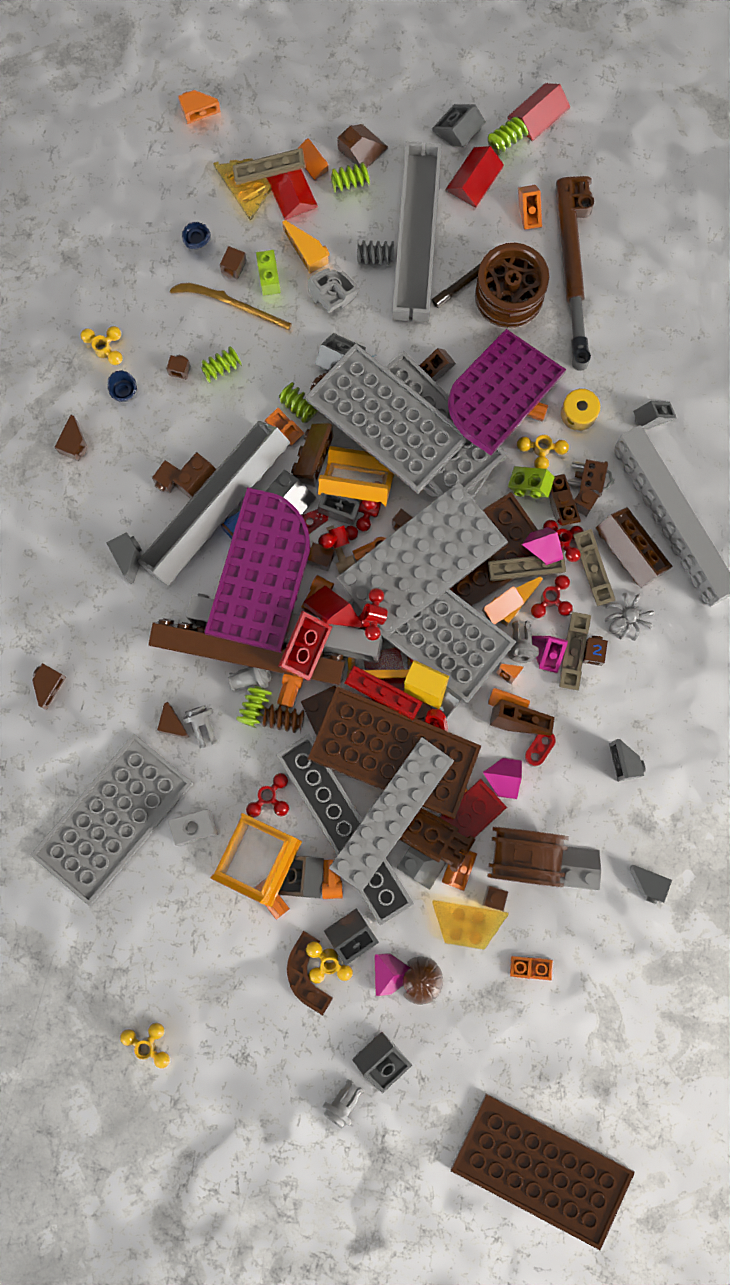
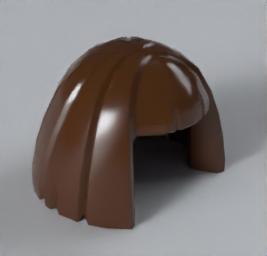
[403,957,443,1005]

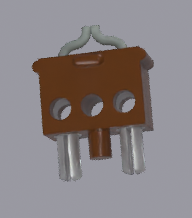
[568,459,615,497]

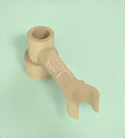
[327,525,356,574]

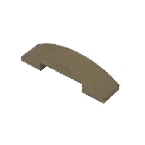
[573,529,616,607]
[559,612,591,691]

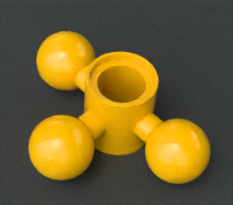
[80,326,123,365]
[517,435,569,469]
[306,941,353,984]
[120,1023,170,1068]

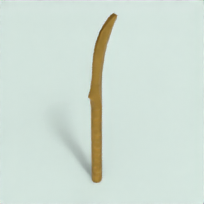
[169,283,292,330]

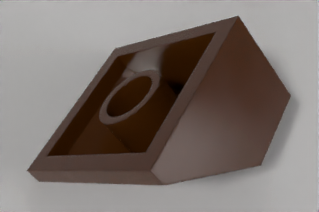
[337,124,388,168]

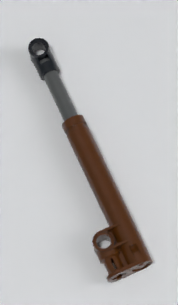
[556,176,594,371]

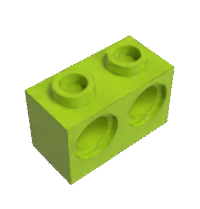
[256,250,281,296]
[508,466,555,499]

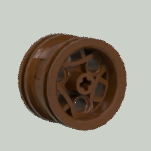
[475,242,550,328]
[487,827,569,887]

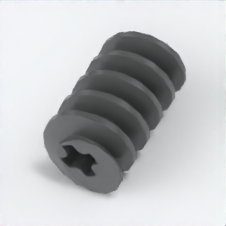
[357,240,394,265]

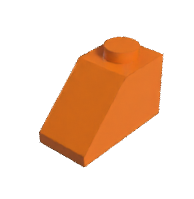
[178,90,221,124]
[518,185,542,230]

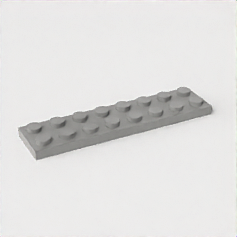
[329,737,454,892]

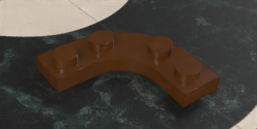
[287,931,334,1016]

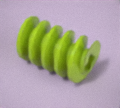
[487,117,528,156]
[331,162,370,193]
[201,346,242,383]
[279,382,318,423]
[236,685,272,728]

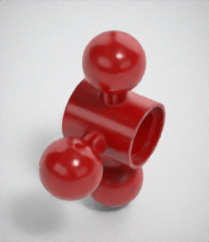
[356,482,382,532]
[543,520,584,562]
[318,525,358,549]
[531,575,573,619]
[358,588,388,641]
[246,773,289,818]

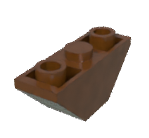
[549,474,581,526]

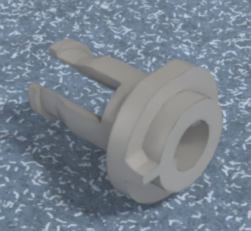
[508,620,539,663]
[228,667,273,691]
[183,705,218,749]
[322,1079,364,1129]

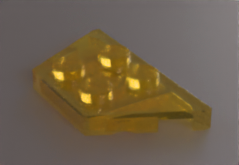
[213,158,272,220]
[432,900,509,950]

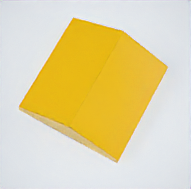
[404,660,449,709]

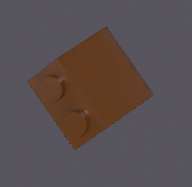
[172,452,216,499]

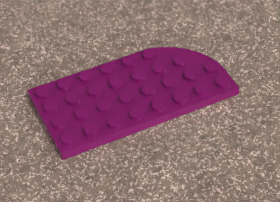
[448,329,566,455]
[204,487,310,653]

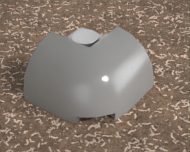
[308,268,360,313]

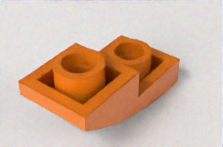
[510,956,553,980]

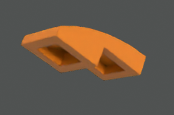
[265,408,305,446]

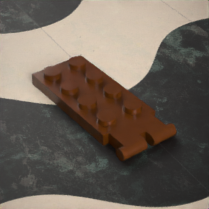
[399,807,476,872]

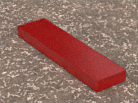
[344,665,423,720]

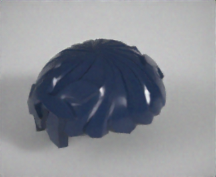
[182,222,211,250]
[107,370,137,402]

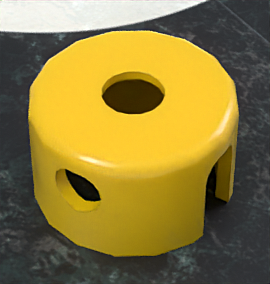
[561,388,600,431]

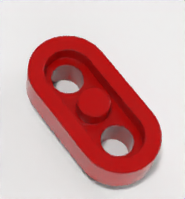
[425,709,448,731]
[525,733,556,767]

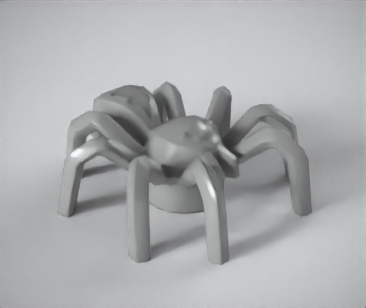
[605,593,654,641]

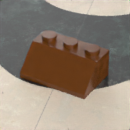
[291,423,334,487]

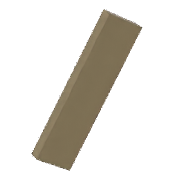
[233,148,306,185]
[487,553,566,581]

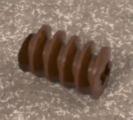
[262,704,305,734]

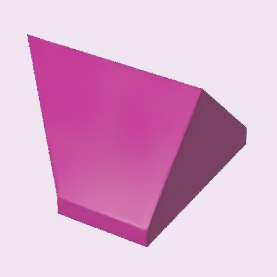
[522,527,563,565]
[532,636,568,673]
[483,758,522,799]
[375,954,410,996]

